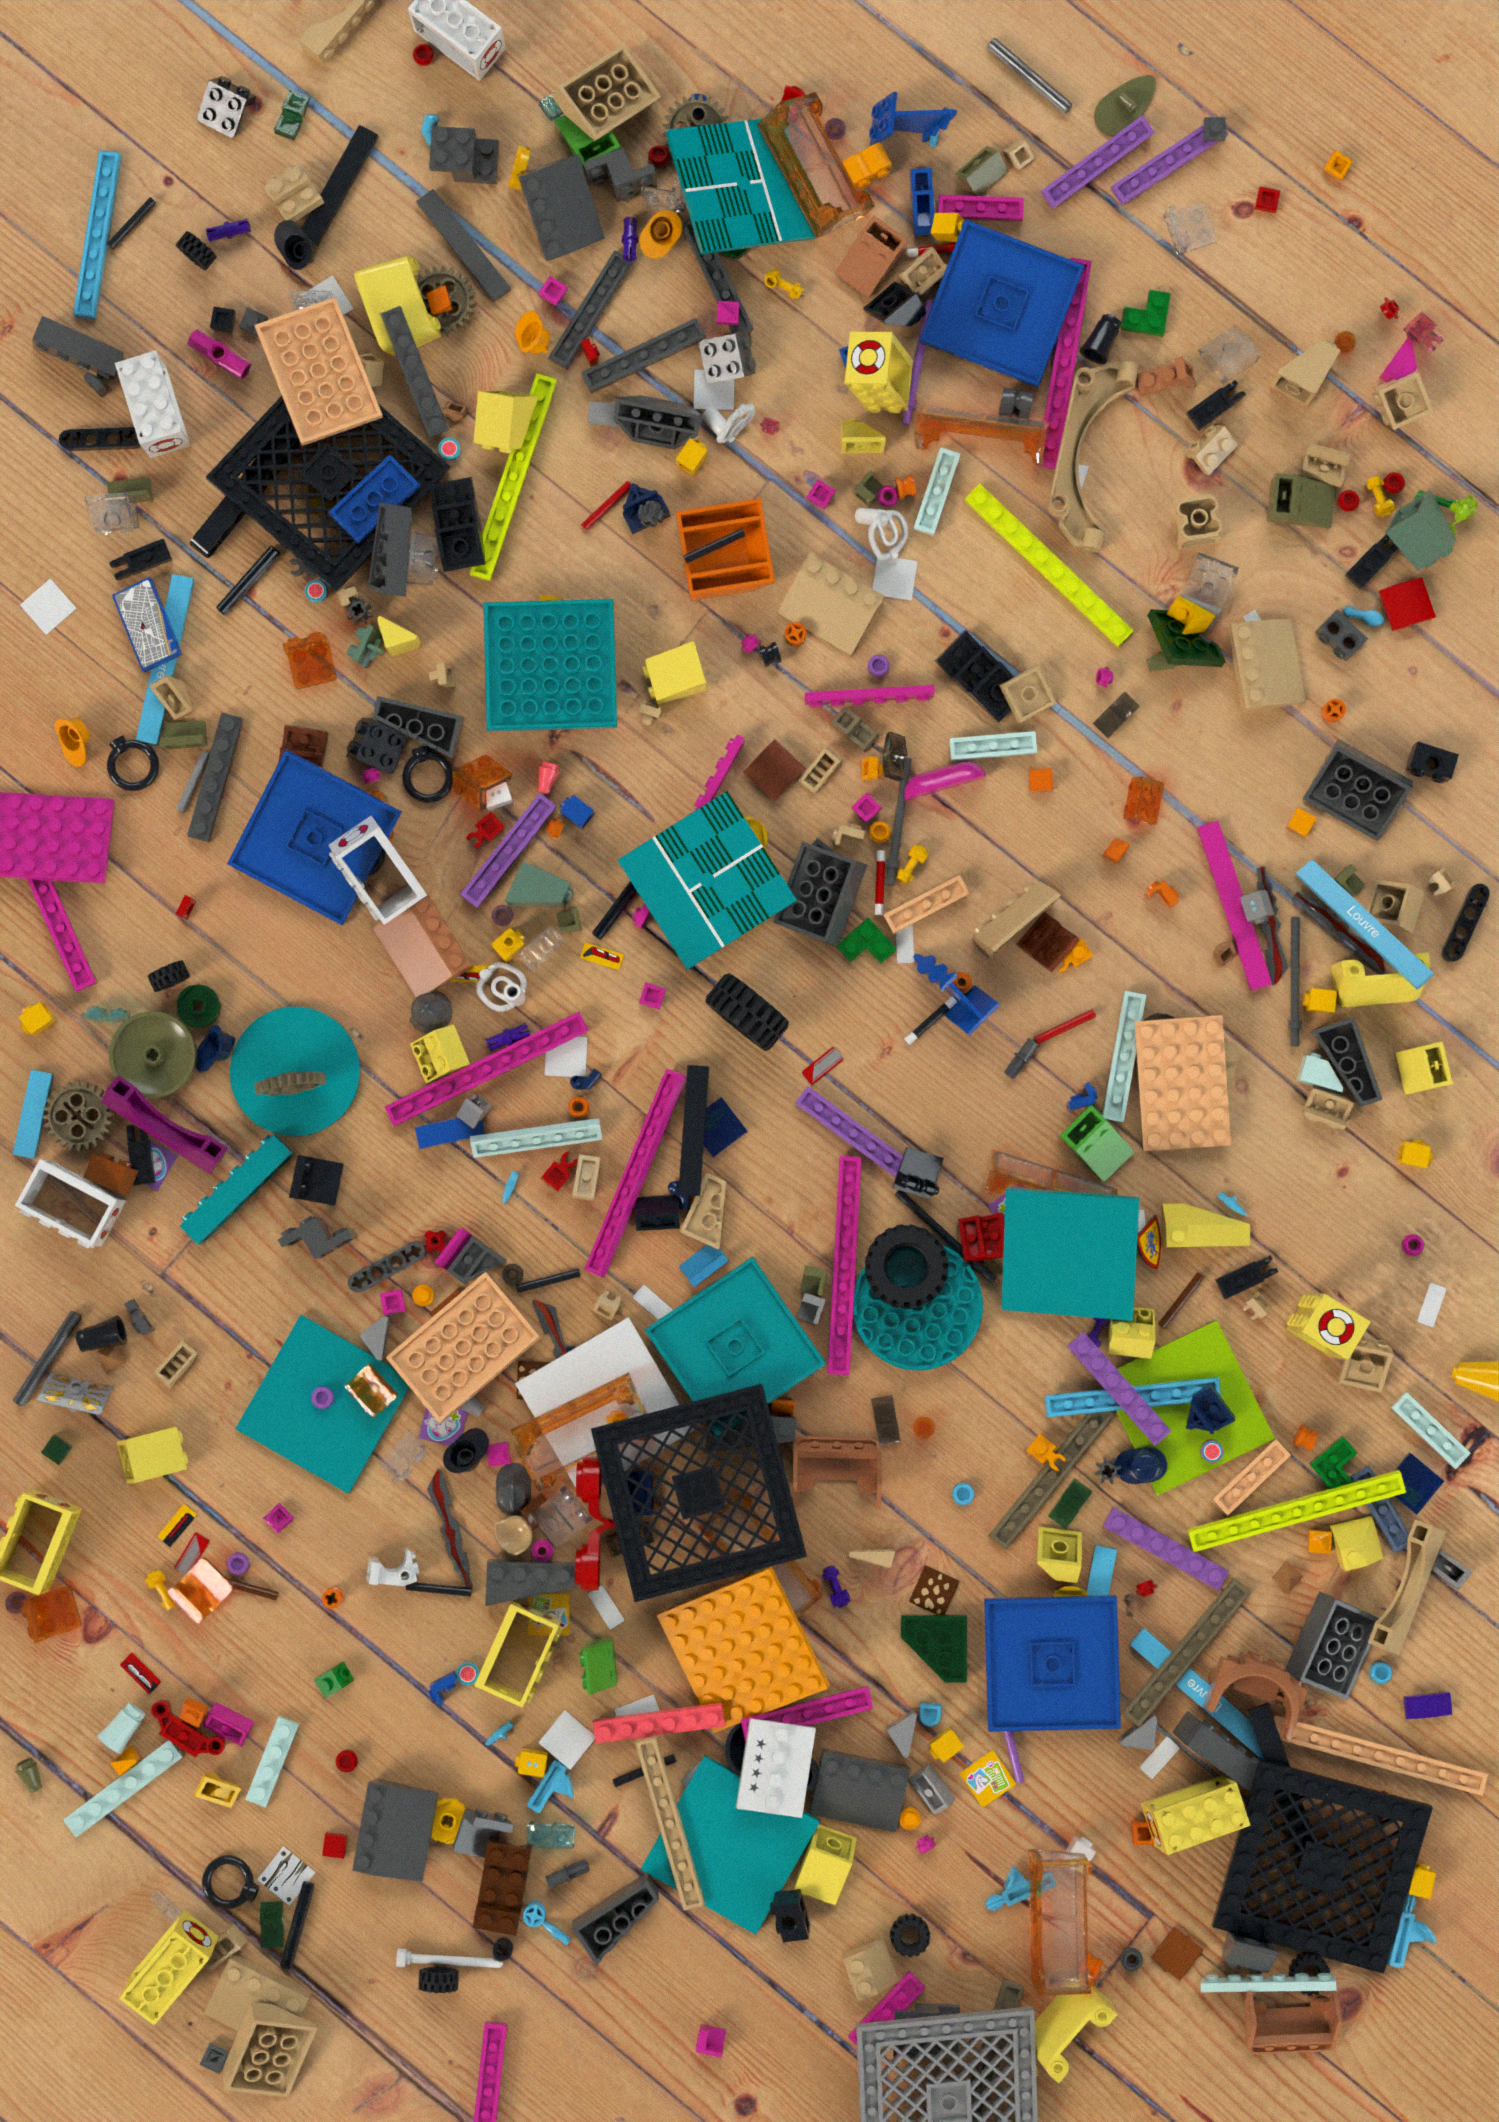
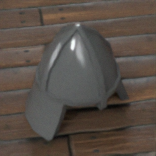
[410,990,453,1034]

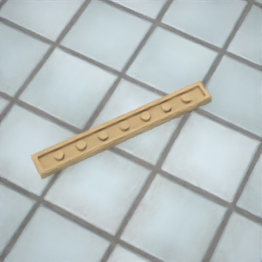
[635,1735,705,1911]

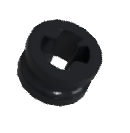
[493,1938,513,1961]

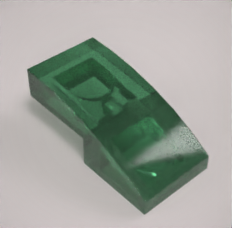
[274,90,310,141]
[1048,1478,1092,1529]
[260,1901,284,1948]

